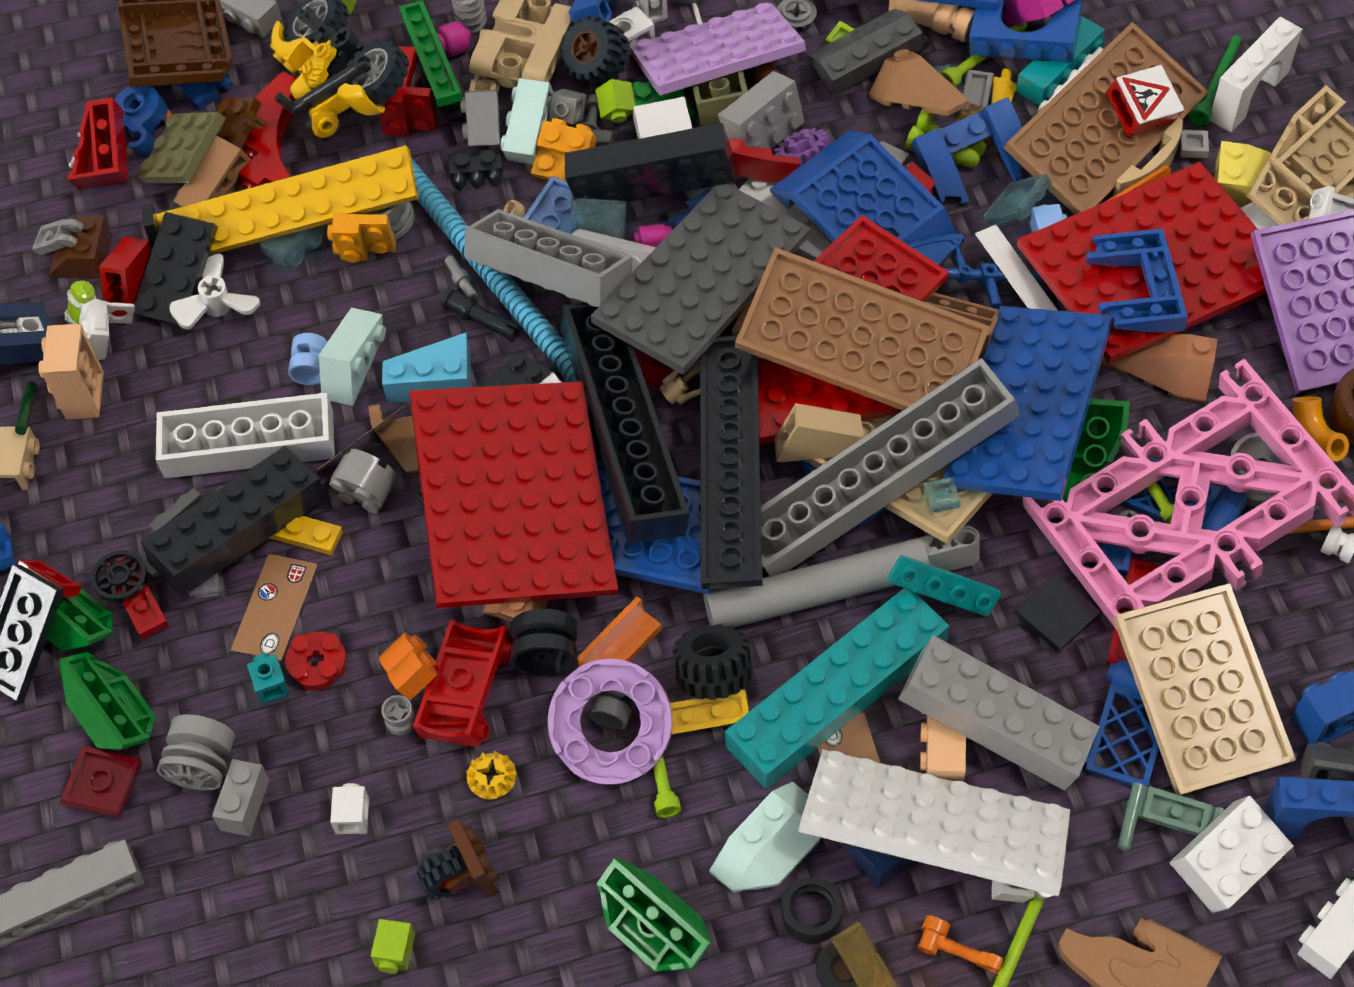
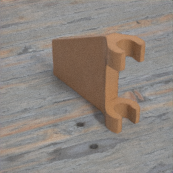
[368,404,419,474]

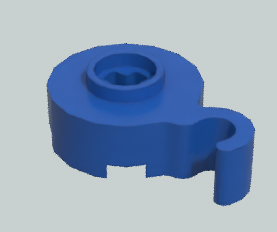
[115,87,168,158]

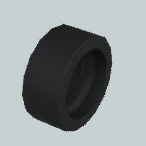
[782,877,843,943]

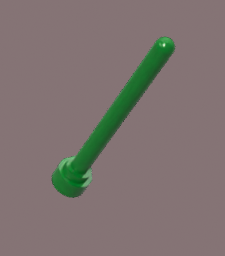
[1189,34,1242,126]

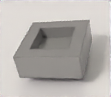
[1180,130,1209,158]

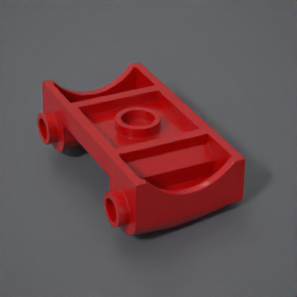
[413,620,513,747]

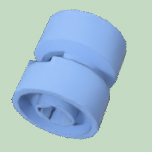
[288,333,328,385]

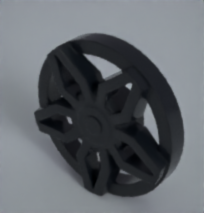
[91,550,148,603]

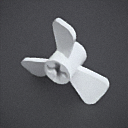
[170,254,260,329]

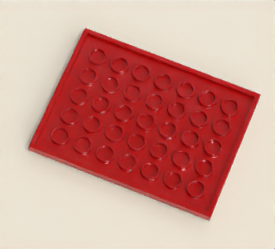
[1017,162,1267,363]
[409,381,618,608]

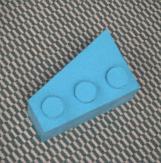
[382,333,471,403]

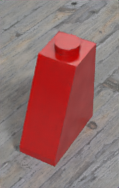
[99,236,151,316]

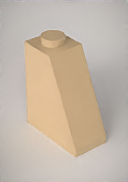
[774,403,865,462]

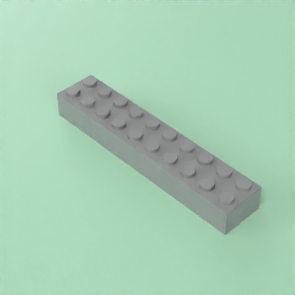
[761,358,1020,576]

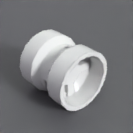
[1320,525,1354,564]

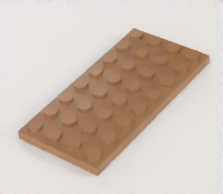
[1003,22,1209,215]
[734,247,990,410]

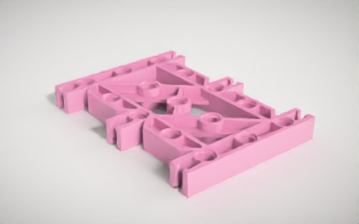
[1022,359,1354,628]

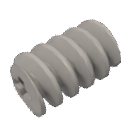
[452,0,487,34]

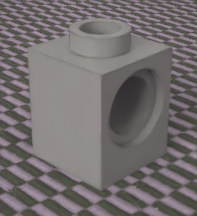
[548,89,587,124]

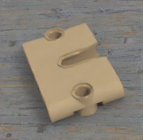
[469,0,575,88]

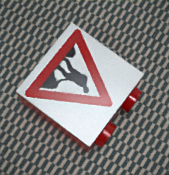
[1106,65,1184,137]

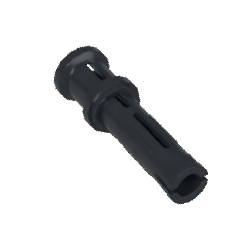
[441,287,521,342]

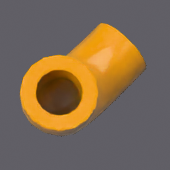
[1292,396,1349,462]

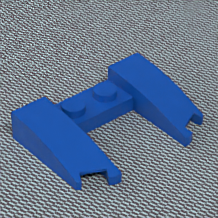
[910,97,1022,205]
[1086,229,1188,332]

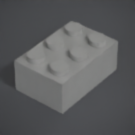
[718,71,805,149]

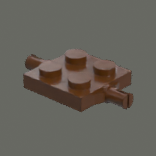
[214,97,264,149]

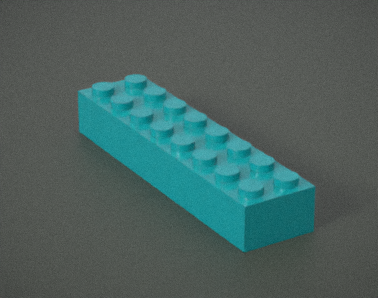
[725,588,950,790]

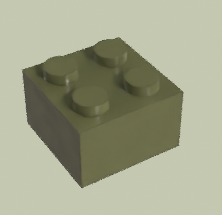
[693,70,747,127]

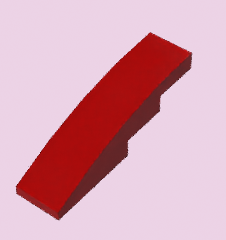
[728,139,800,183]

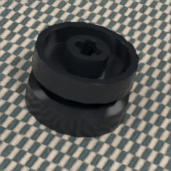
[510,609,578,677]

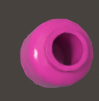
[435,21,471,58]

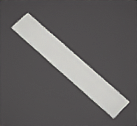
[975,225,1058,311]

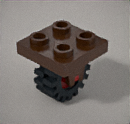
[416,819,500,900]

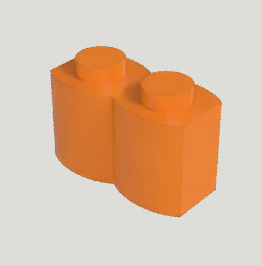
[379,632,437,700]

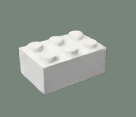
[1169,796,1293,913]

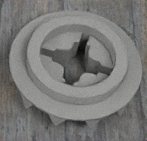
[777,0,817,30]

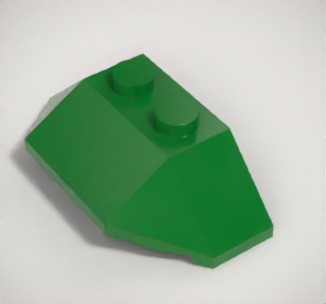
[47,588,113,651]
[59,652,156,750]
[596,858,712,971]

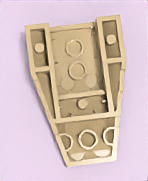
[1247,85,1354,225]

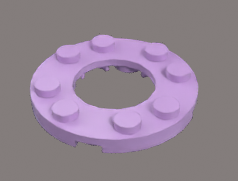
[548,659,673,784]

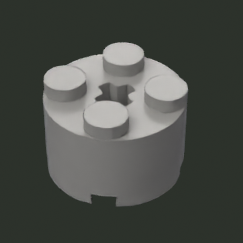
[329,449,398,514]

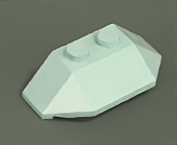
[709,782,820,893]

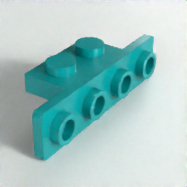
[887,555,1001,616]

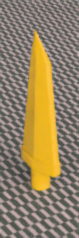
[991,69,1017,104]

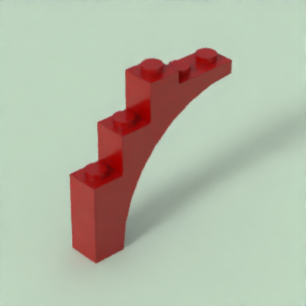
[238,71,296,190]

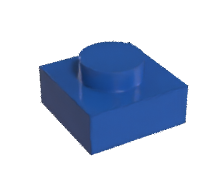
[1101,543,1133,575]

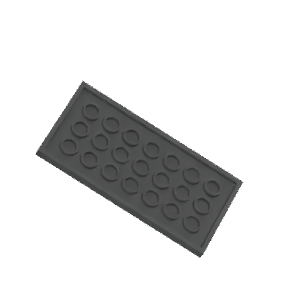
[591,183,811,375]

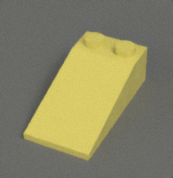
[1214,141,1271,207]

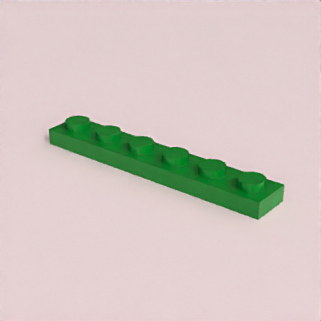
[399,0,463,107]

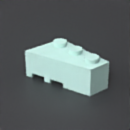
[500,78,553,164]
[319,308,386,406]

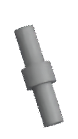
[445,255,478,299]

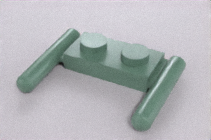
[1118,782,1225,851]

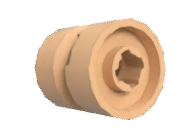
[932,3,975,43]

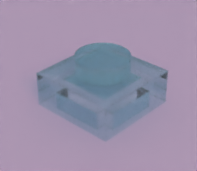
[924,477,961,514]

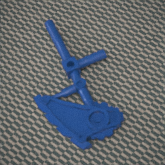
[909,234,1045,309]

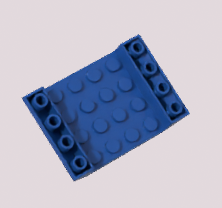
[770,131,956,245]

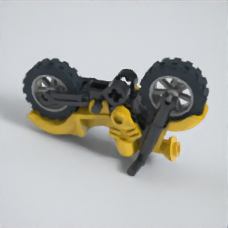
[270,0,409,141]

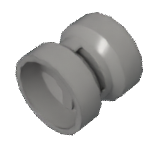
[381,695,416,736]

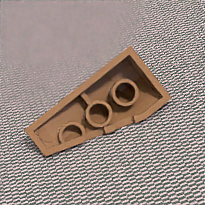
[869,49,970,116]

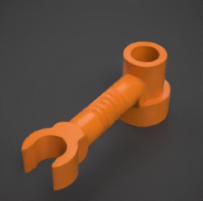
[917,915,1003,974]

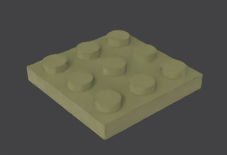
[137,112,226,183]

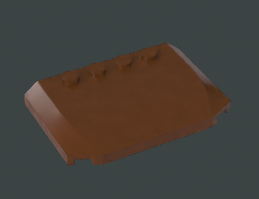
[117,0,232,88]

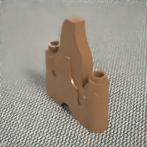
[1058,918,1223,987]

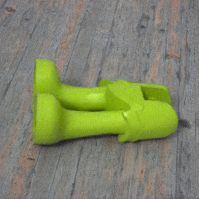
[905,109,986,168]

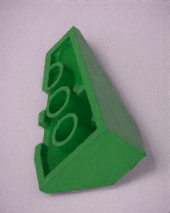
[1062,399,1130,502]

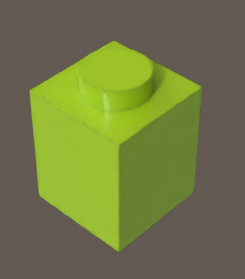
[595,79,636,123]
[370,919,415,974]

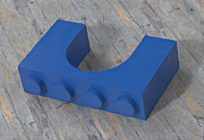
[969,0,1082,62]
[1264,777,1354,839]

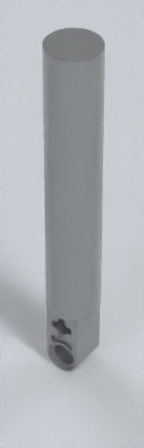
[703,526,980,627]

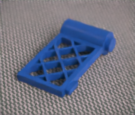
[1120,457,1248,548]
[1084,658,1159,787]

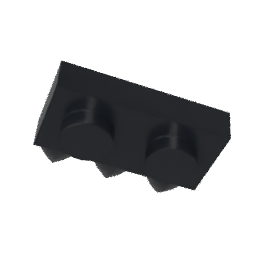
[448,148,503,191]

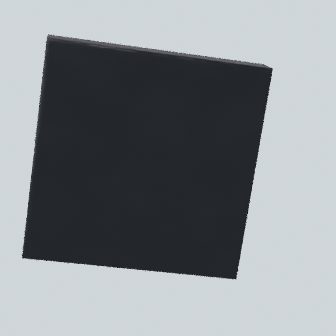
[1014,573,1101,653]

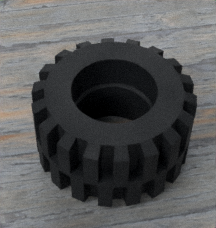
[673,624,753,700]

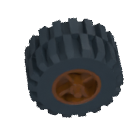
[560,16,630,86]

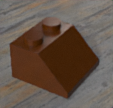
[49,216,112,278]

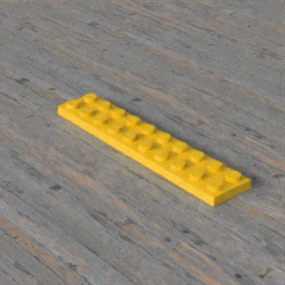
[156,146,419,256]

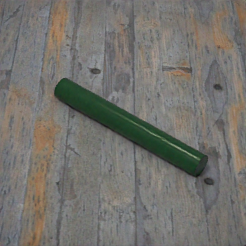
[15,381,37,435]

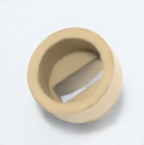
[503,199,525,218]

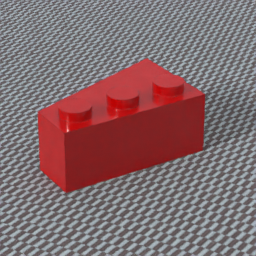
[67,98,129,190]

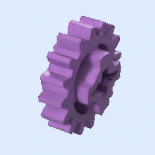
[774,128,831,167]

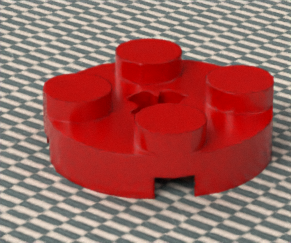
[285,632,347,691]

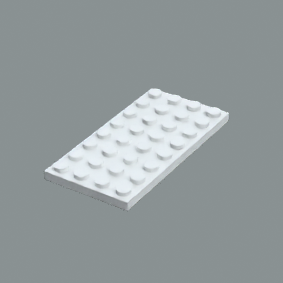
[798,749,1070,896]

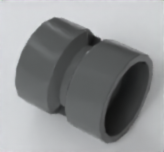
[589,690,635,731]

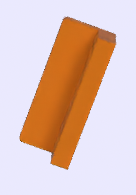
[577,597,662,667]

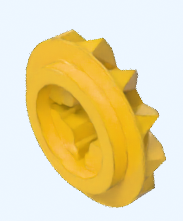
[466,751,516,799]

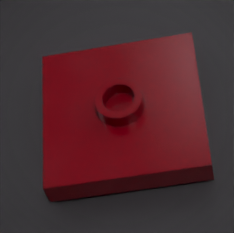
[59,746,143,818]

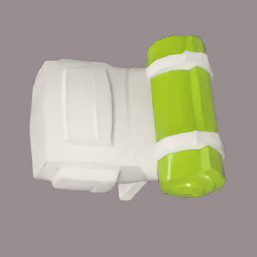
[64,280,135,360]

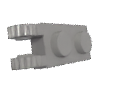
[32,219,83,255]

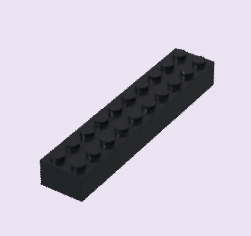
[561,303,690,544]

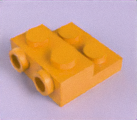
[531,118,597,181]
[327,214,396,262]

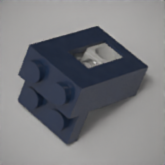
[0,302,51,365]

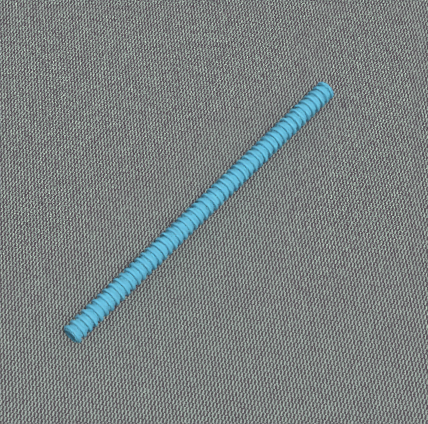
[411,158,577,382]

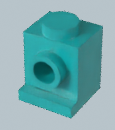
[247,653,290,705]

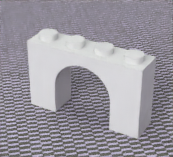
[1210,17,1302,133]

